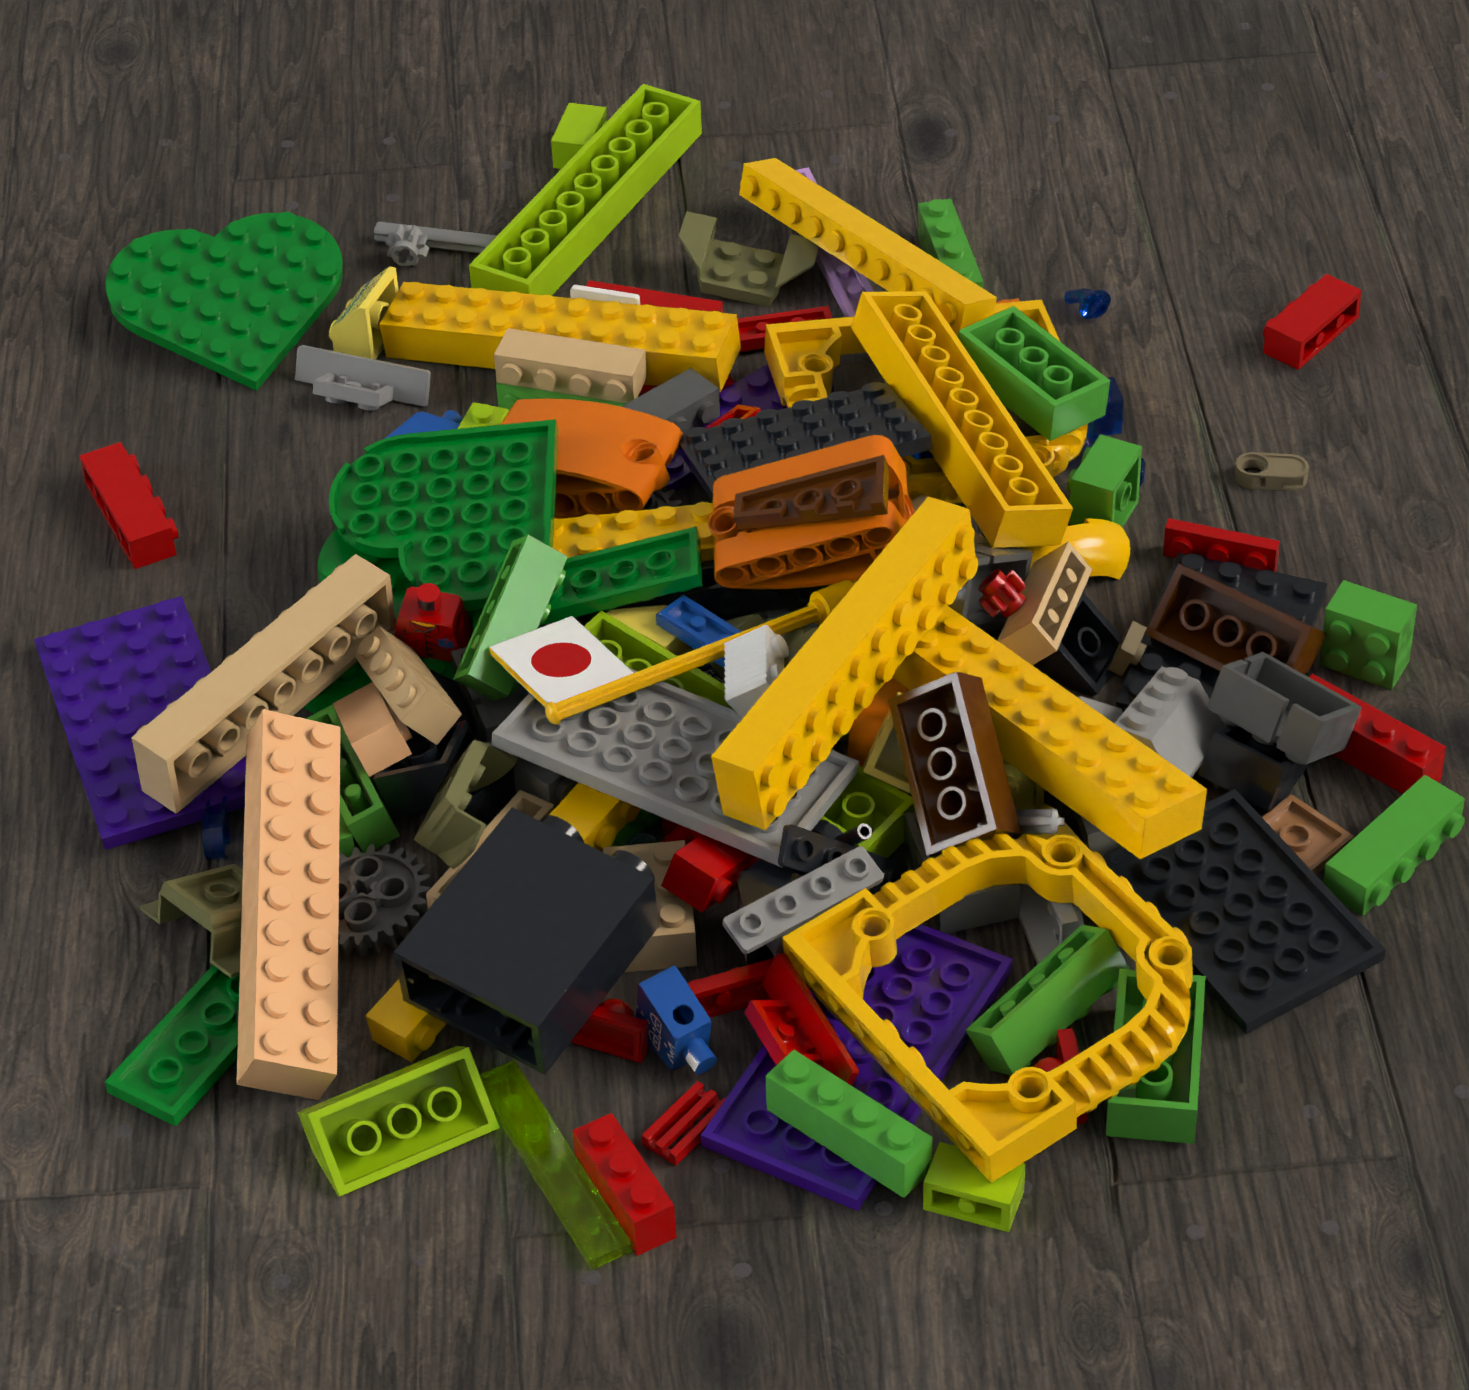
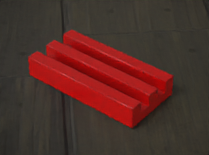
[642,1081,726,1166]

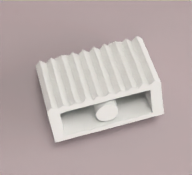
[724,625,789,718]

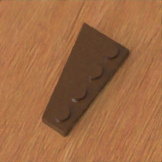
[733,455,889,529]

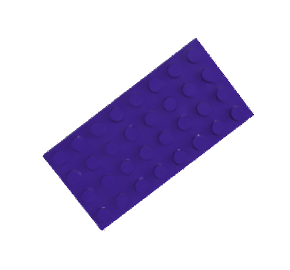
[34,596,246,850]
[701,924,1013,1211]

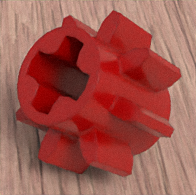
[978,569,1026,618]

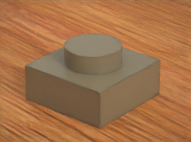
[1108,621,1147,676]

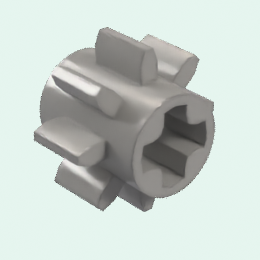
[385,224,429,267]

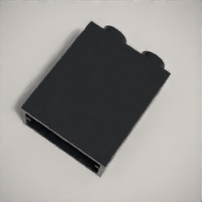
[394,807,659,1075]

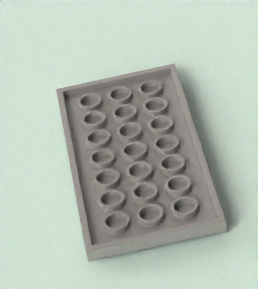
[491,668,859,867]

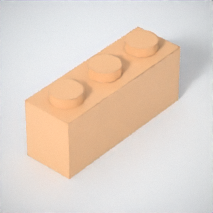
[333,682,412,777]

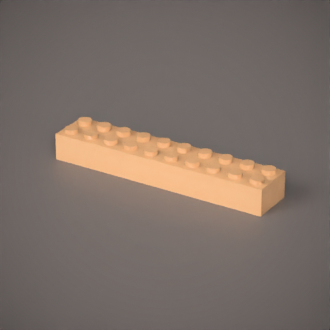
[236,709,340,1100]

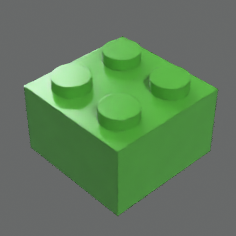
[1066,434,1142,528]
[1319,580,1417,690]

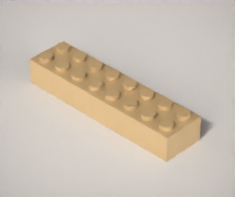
[131,554,396,814]

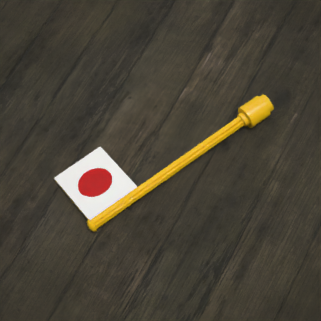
[489,580,857,725]

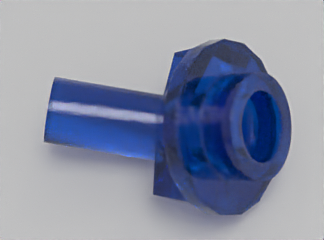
[1064,288,1111,319]

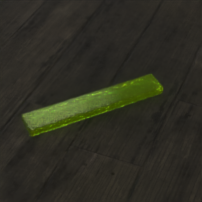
[480,1060,632,1270]

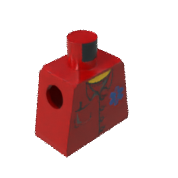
[394,583,473,662]

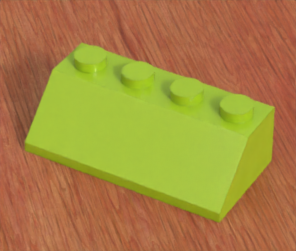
[297,1046,500,1197]

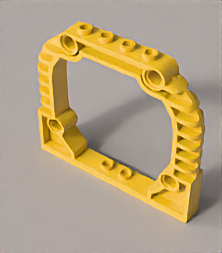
[764,300,1088,504]
[782,833,1193,1183]

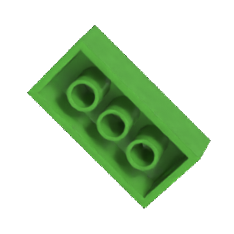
[958,306,1110,441]
[1106,969,1206,1144]

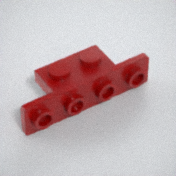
[744,954,859,1086]

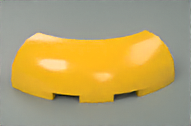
[1017,518,1130,580]

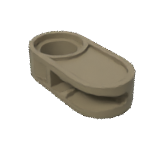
[1234,452,1309,491]

